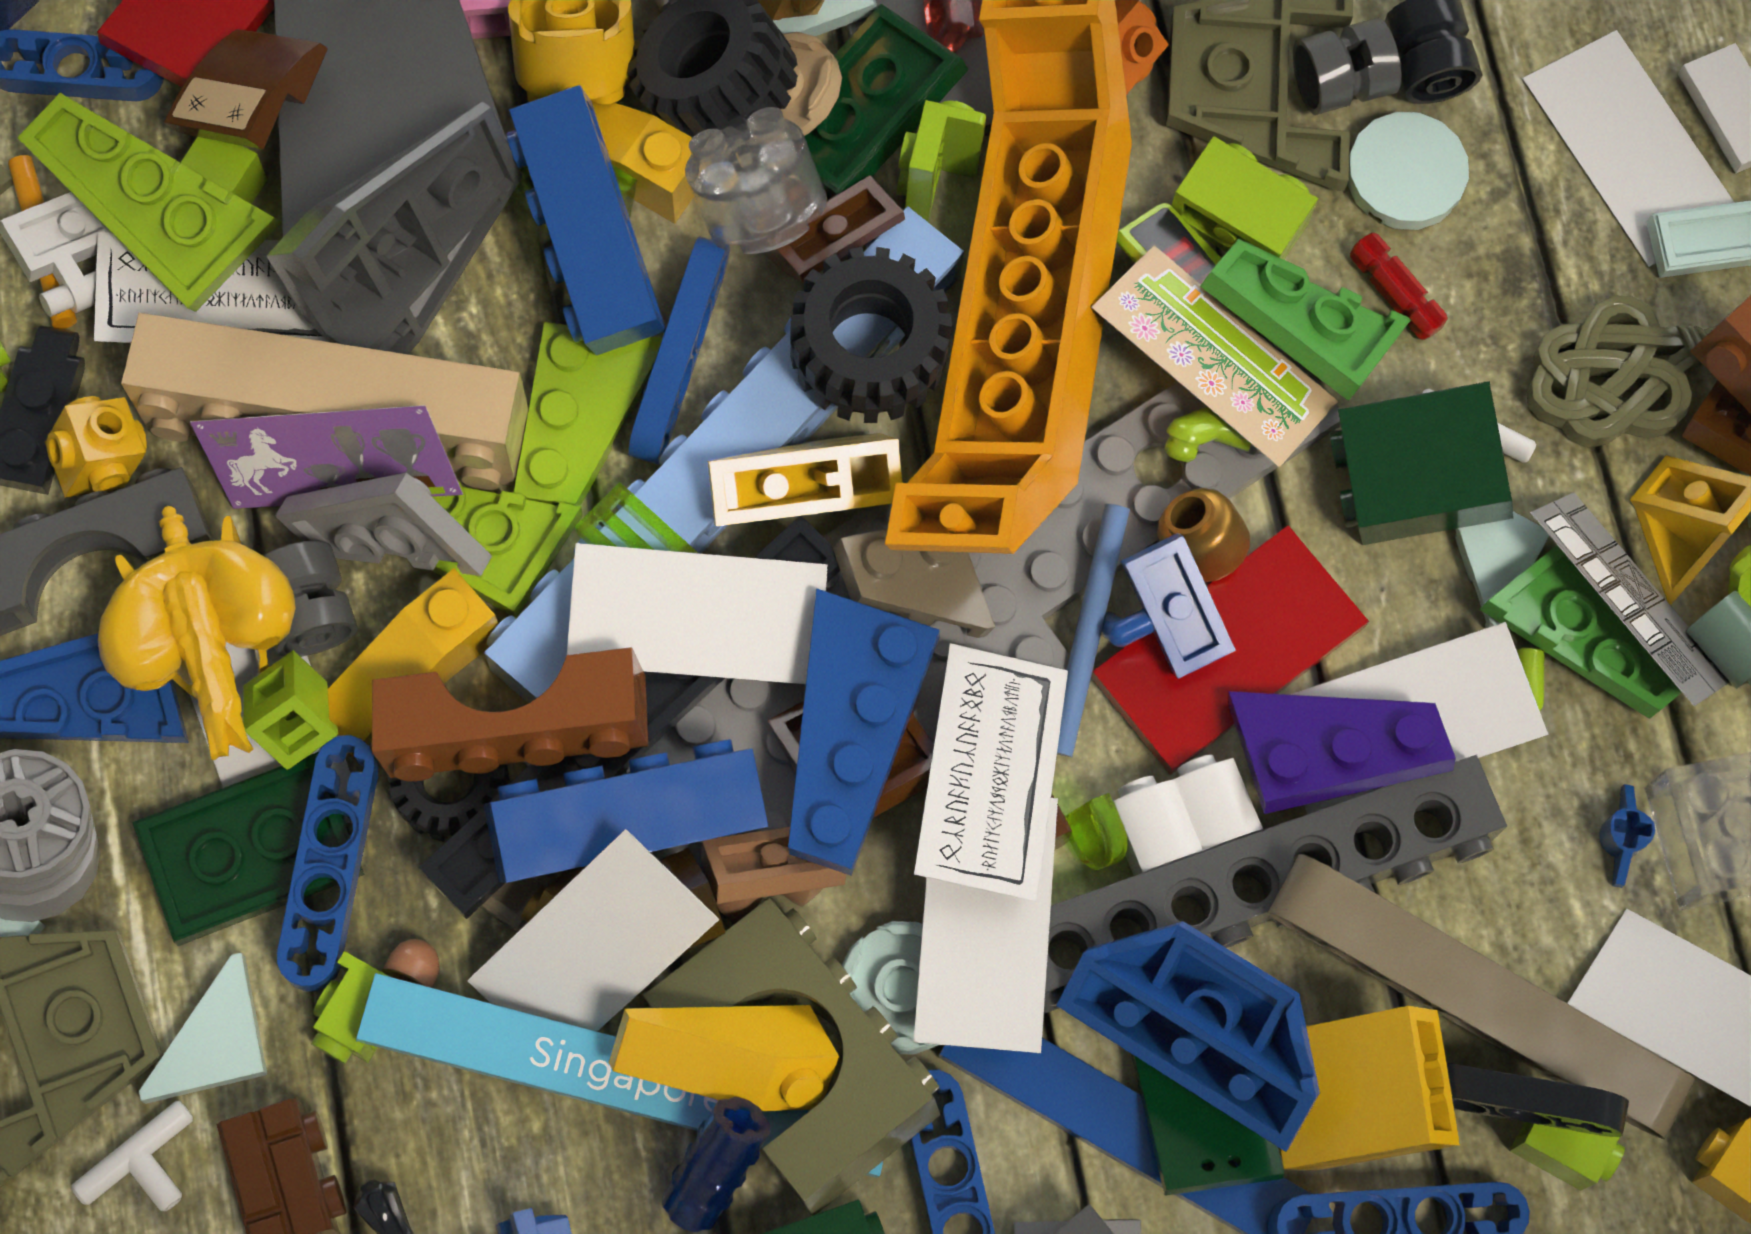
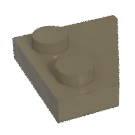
[833,529,995,638]

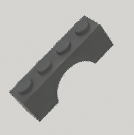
[0,467,214,636]

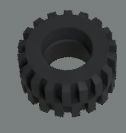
[628,0,798,154]
[790,247,952,423]

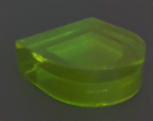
[1065,793,1128,870]

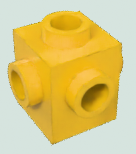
[45,396,147,498]

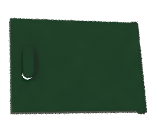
[1131,1054,1285,1196]

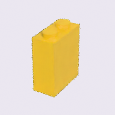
[1278,1006,1460,1171]

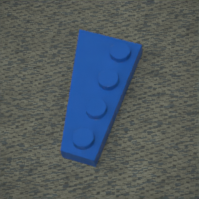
[788,588,940,876]

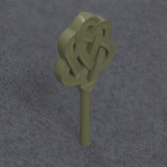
[1526,295,1717,448]

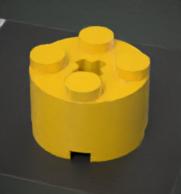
[508,0,635,104]

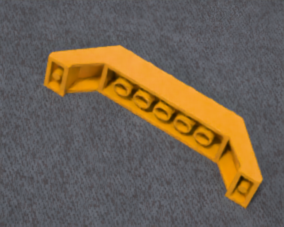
[885,0,1132,554]

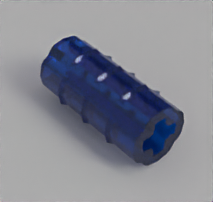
[662,1097,770,1232]

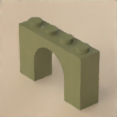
[643,897,940,1216]

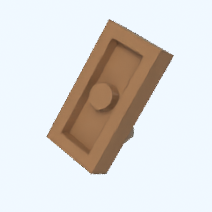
[701,827,846,924]

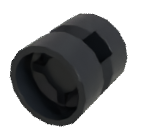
[1385,0,1483,104]

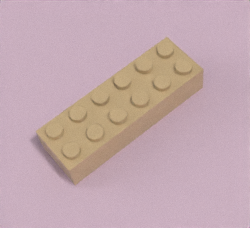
[121,313,528,490]

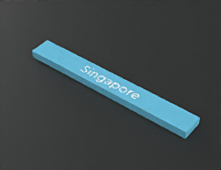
[356,973,883,1178]

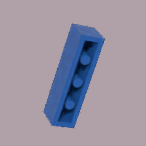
[506,85,666,356]
[483,739,769,883]

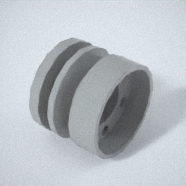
[0,749,100,922]

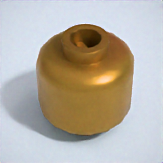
[1157,488,1250,582]

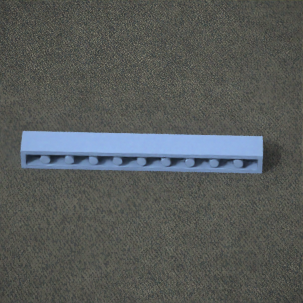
[484,206,964,703]

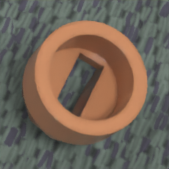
[382,939,440,988]

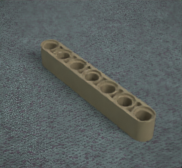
[1267,854,1695,1139]

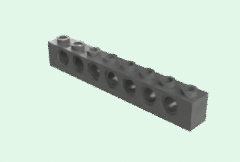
[1044,754,1507,1014]

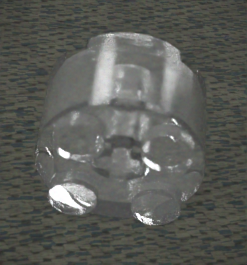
[685,107,827,254]

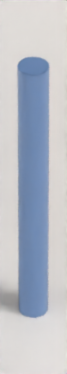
[1057,504,1130,757]

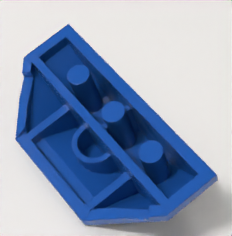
[1056,921,1320,1152]

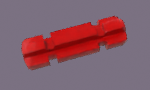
[1350,232,1448,340]

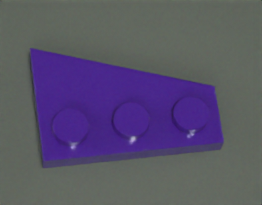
[1228,691,1456,814]

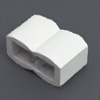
[1108,755,1263,876]

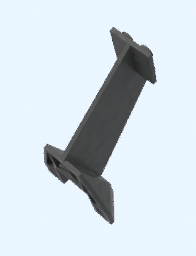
[267,0,523,354]

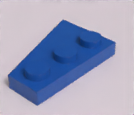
[0,633,189,743]

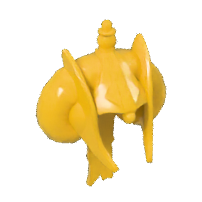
[98,506,296,760]

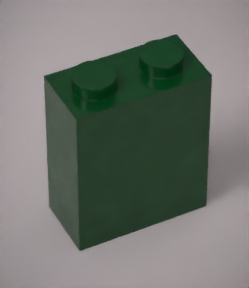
[1330,381,1513,545]

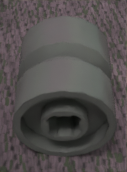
[1293,17,1401,115]
[264,541,358,657]

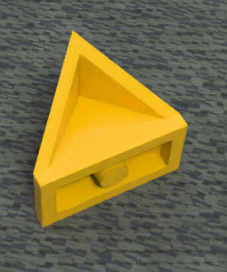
[1630,455,1751,605]

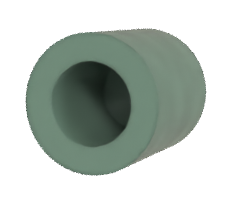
[1686,590,1751,689]

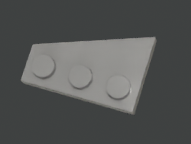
[275,473,492,576]

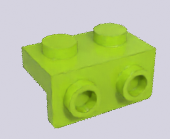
[896,100,986,222]

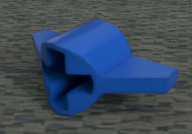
[1599,784,1656,888]

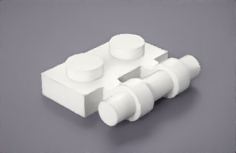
[0,192,111,317]

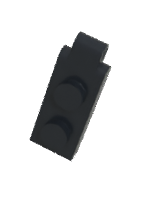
[0,325,85,495]

